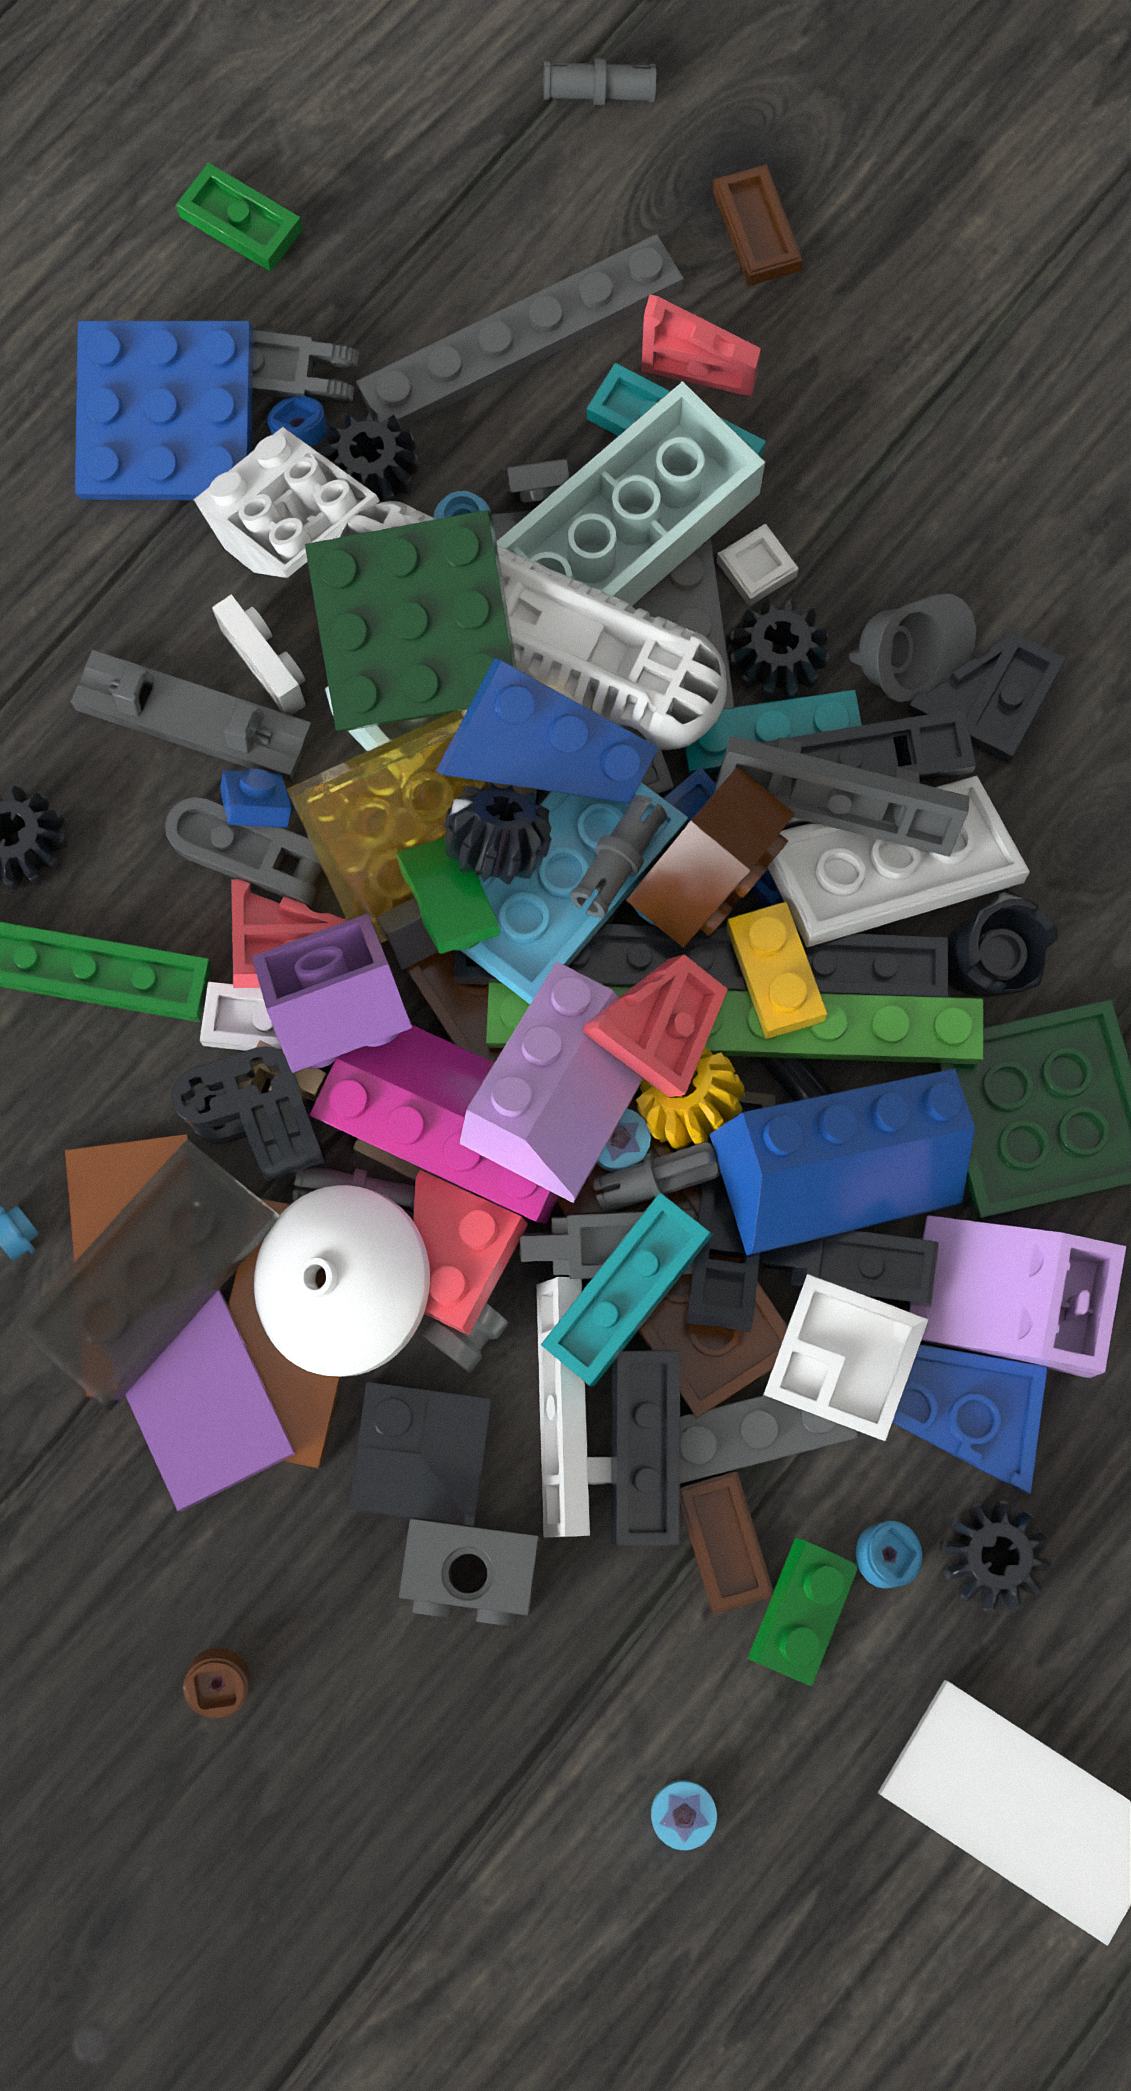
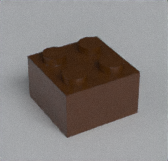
[626,766,795,948]

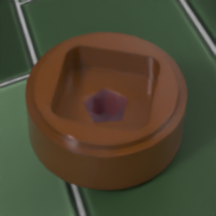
[183,1648,250,1718]

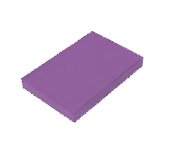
[100,1282,296,1512]

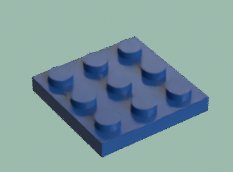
[75,321,254,500]

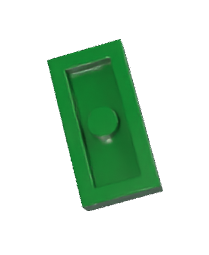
[176,162,303,272]
[747,1537,858,1687]

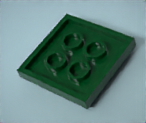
[305,510,517,732]
[935,999,1131,1221]

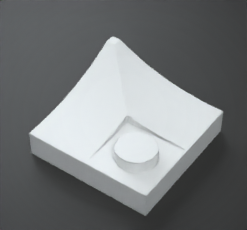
[764,1274,929,1441]

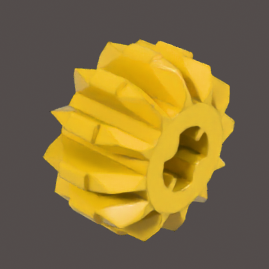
[636,1047,745,1151]

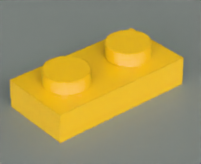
[726,902,827,1039]

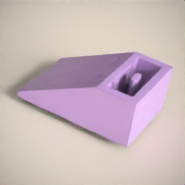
[909,1216,1126,1378]

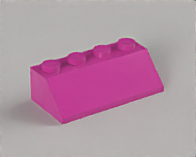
[310,1025,559,1224]

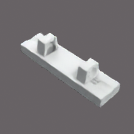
[536,1277,612,1538]

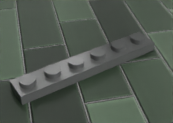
[356,234,684,429]

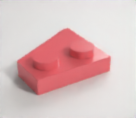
[642,294,761,397]
[231,879,348,988]
[582,954,728,1097]
[413,1170,528,1335]

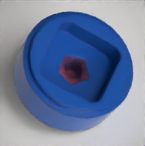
[267,396,328,447]

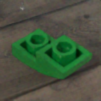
[396,837,500,954]

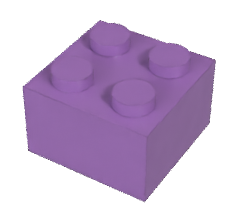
[252,913,412,1073]

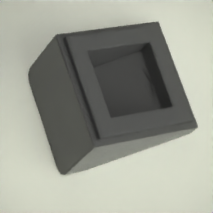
[376,897,439,970]

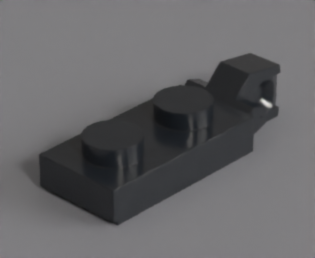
[760,1231,939,1307]

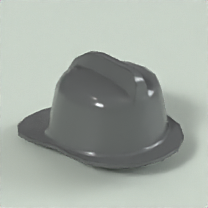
[849,593,976,702]

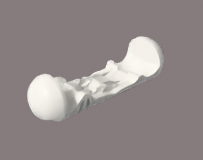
[336,501,727,750]

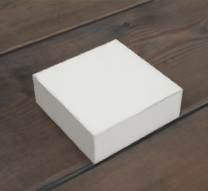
[717,524,799,607]

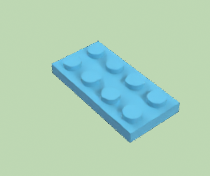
[460,782,688,1004]

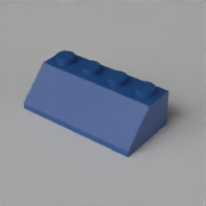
[709,1069,975,1256]

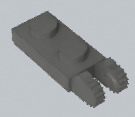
[252,330,359,403]

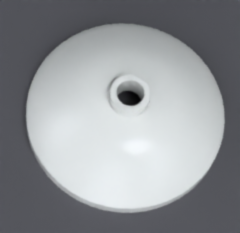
[254,1185,430,1376]

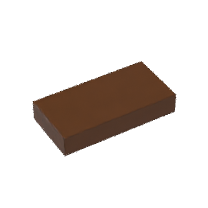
[713,164,803,286]
[680,1471,774,1614]

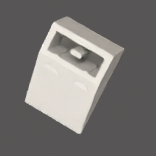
[194,427,379,578]

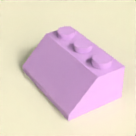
[459,961,644,1203]

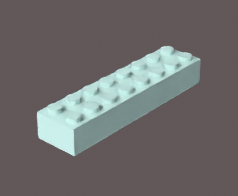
[325,381,765,798]

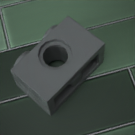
[399,1519,540,1626]

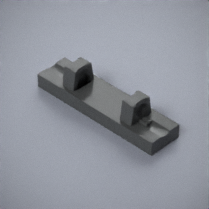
[71,650,314,783]
[714,736,970,857]

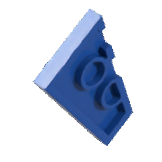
[436,658,659,803]
[892,1345,1047,1494]

